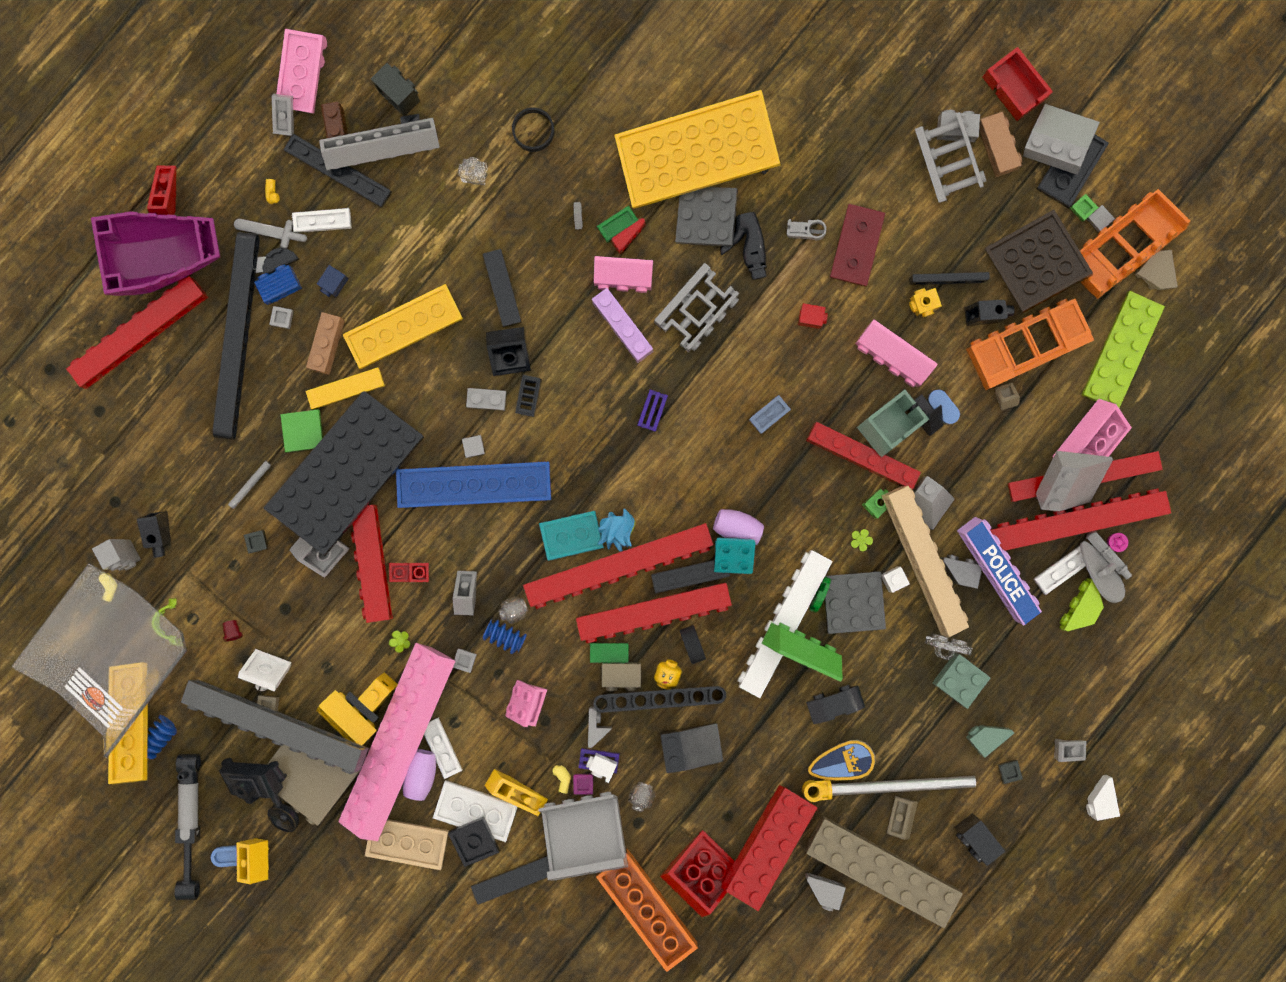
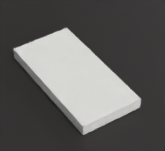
[433,780,517,842]

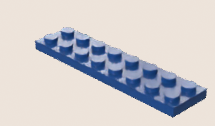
[396,462,551,508]

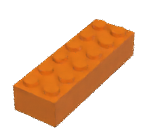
[596,848,698,972]

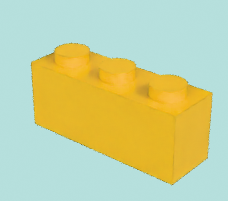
[316,690,377,746]

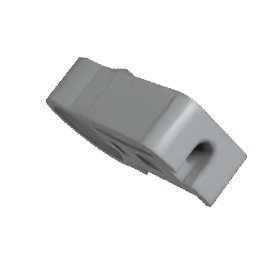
[787,219,826,241]

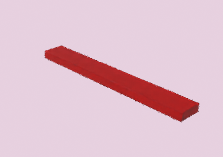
[1007,451,1163,502]

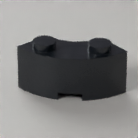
[806,684,865,724]

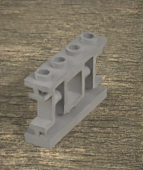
[654,263,739,353]

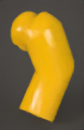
[265,179,280,204]

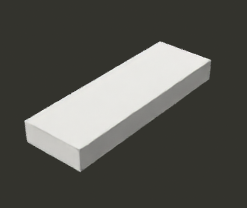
[292,208,352,233]
[1033,546,1086,595]
[424,717,463,779]

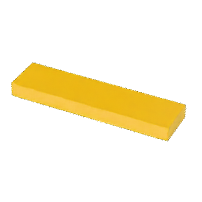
[306,368,385,410]

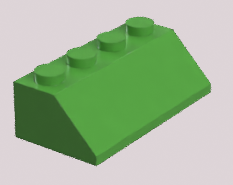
[761,622,843,682]

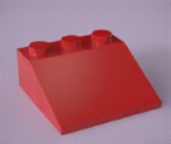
[660,830,735,917]

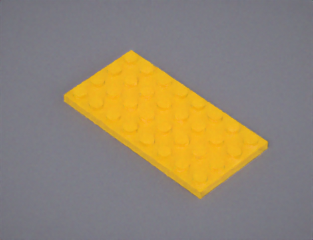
[615,90,781,209]

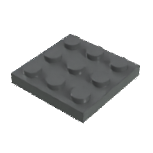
[675,187,738,247]
[824,571,886,634]

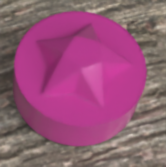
[1107,533,1128,552]

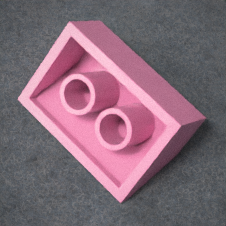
[594,256,653,293]

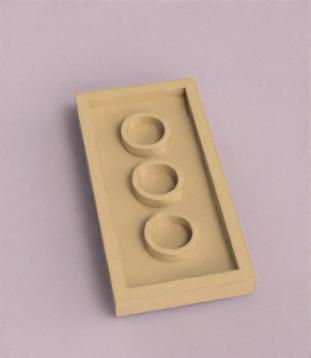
[365,819,449,870]

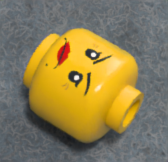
[654,659,682,690]

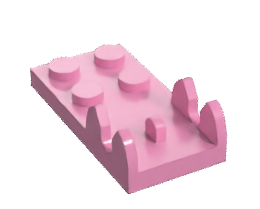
[277,29,327,114]

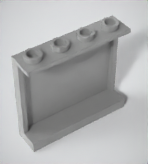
[538,792,628,881]

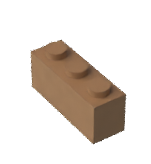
[979,112,1022,177]
[306,312,345,375]

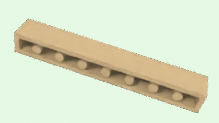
[882,486,969,637]

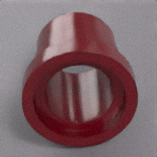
[222,620,243,642]

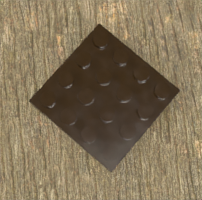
[985,210,1093,313]

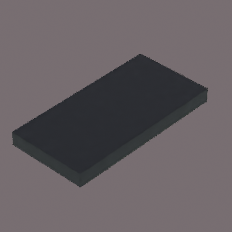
[1036,135,1109,209]

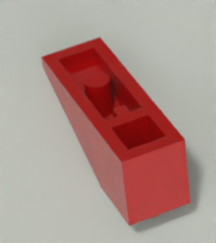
[147,166,177,215]

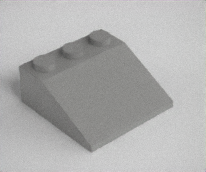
[1023,104,1100,175]
[1036,451,1113,511]

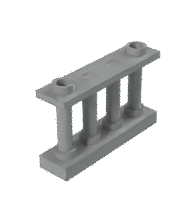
[915,112,987,203]

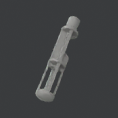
[1086,531,1132,580]

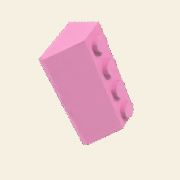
[855,320,938,387]
[1053,399,1132,457]

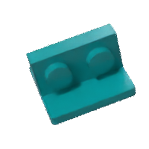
[714,538,755,574]

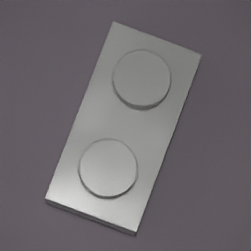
[272,94,294,136]
[466,388,506,411]

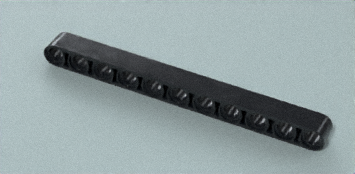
[213,232,260,440]

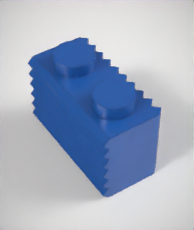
[254,265,302,305]

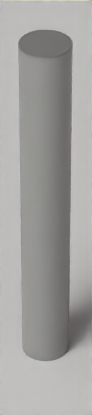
[228,460,271,509]

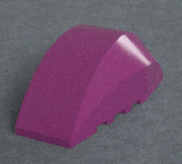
[91,211,220,296]

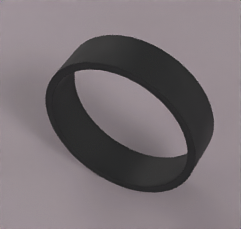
[512,107,554,152]

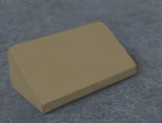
[887,796,918,840]

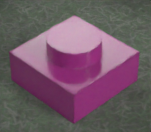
[573,774,593,794]

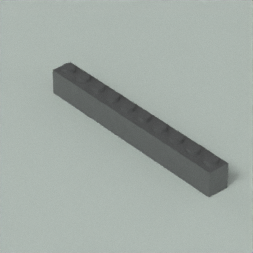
[181,679,369,774]

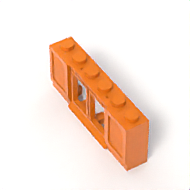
[1080,189,1190,299]
[966,298,1094,390]

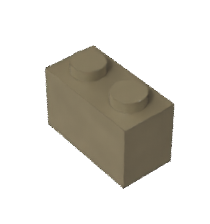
[602,663,641,691]

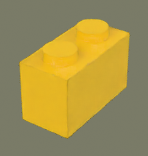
[237,838,269,884]

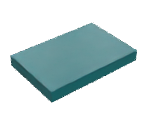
[539,511,604,561]

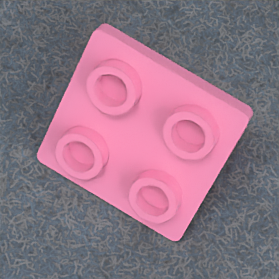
[506,680,547,727]

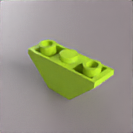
[1059,579,1104,631]

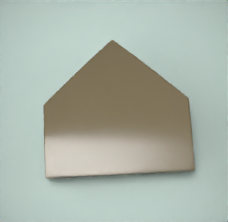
[1134,250,1178,290]

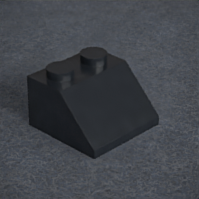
[486,327,531,376]

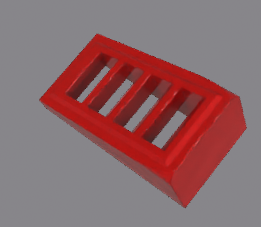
[612,218,645,254]

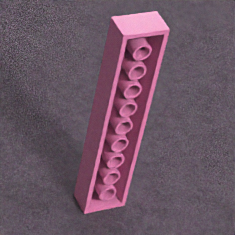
[339,643,455,841]

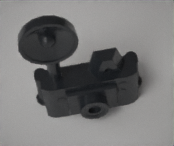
[219,758,299,832]

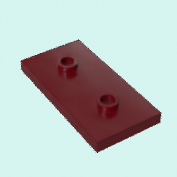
[829,204,885,287]

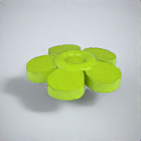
[851,529,873,551]
[389,631,410,653]

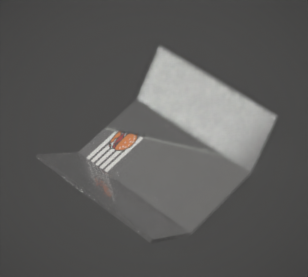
[12,563,187,758]

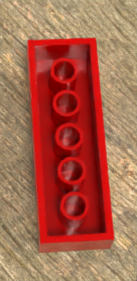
[720,785,817,911]

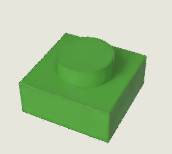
[1070,194,1099,222]

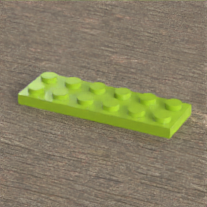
[1082,291,1165,408]

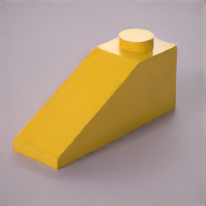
[484,769,548,816]

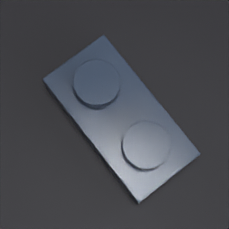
[749,395,791,434]

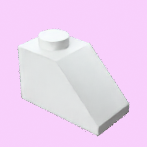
[1086,775,1120,821]

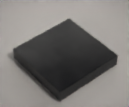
[448,816,500,867]

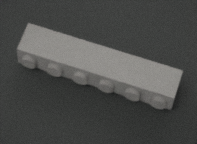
[319,118,440,170]

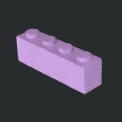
[592,288,653,363]

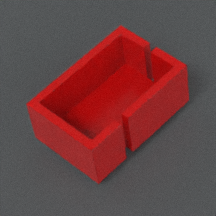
[982,47,1053,121]

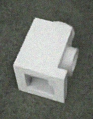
[586,753,617,783]

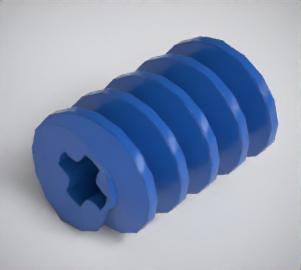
[483,619,527,654]
[147,715,177,759]

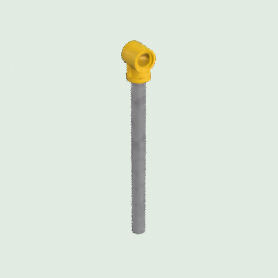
[802,776,976,802]

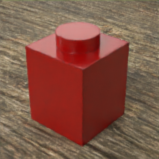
[798,303,828,329]

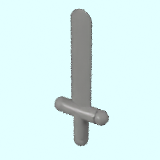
[234,219,307,249]

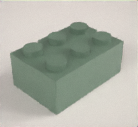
[857,390,929,457]

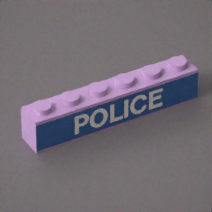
[957,517,1042,625]

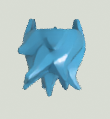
[598,508,635,552]

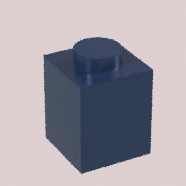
[317,265,349,297]

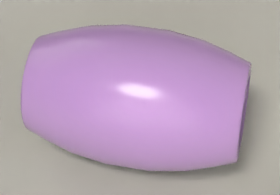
[713,509,764,545]
[402,749,436,801]

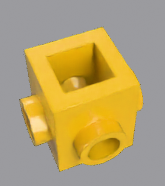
[909,288,942,318]

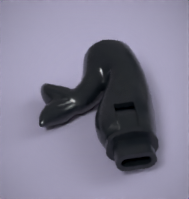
[720,212,767,280]

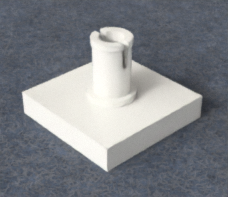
[238,649,291,691]

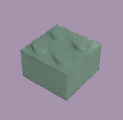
[932,653,991,709]

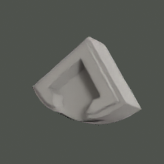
[574,202,583,229]

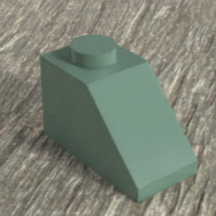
[966,725,1014,758]

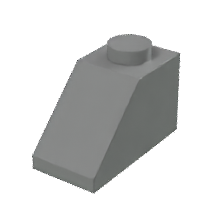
[453,571,477,615]
[805,872,845,911]

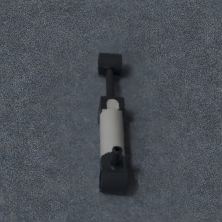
[175,754,201,900]

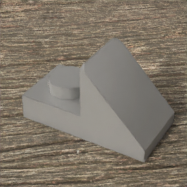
[588,706,612,748]
[1054,739,1086,762]

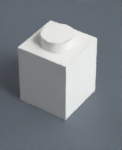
[881,567,910,593]

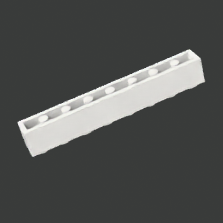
[737,550,832,698]

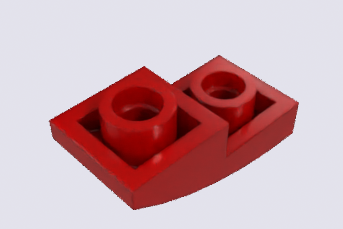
[389,563,429,582]

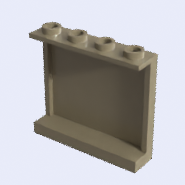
[267,720,360,826]

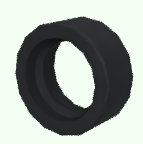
[679,625,706,664]

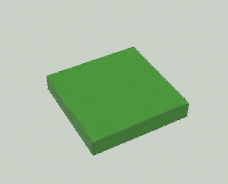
[280,409,323,453]

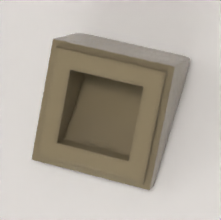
[994,383,1020,410]

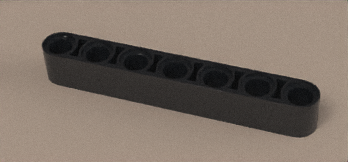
[591,686,726,713]

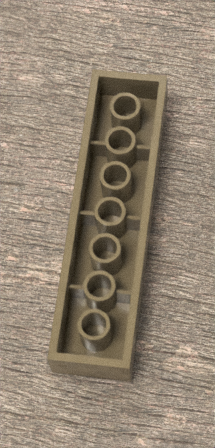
[804,815,963,929]

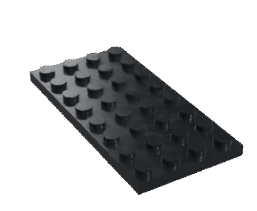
[263,391,424,556]

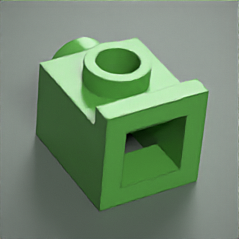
[862,489,889,519]

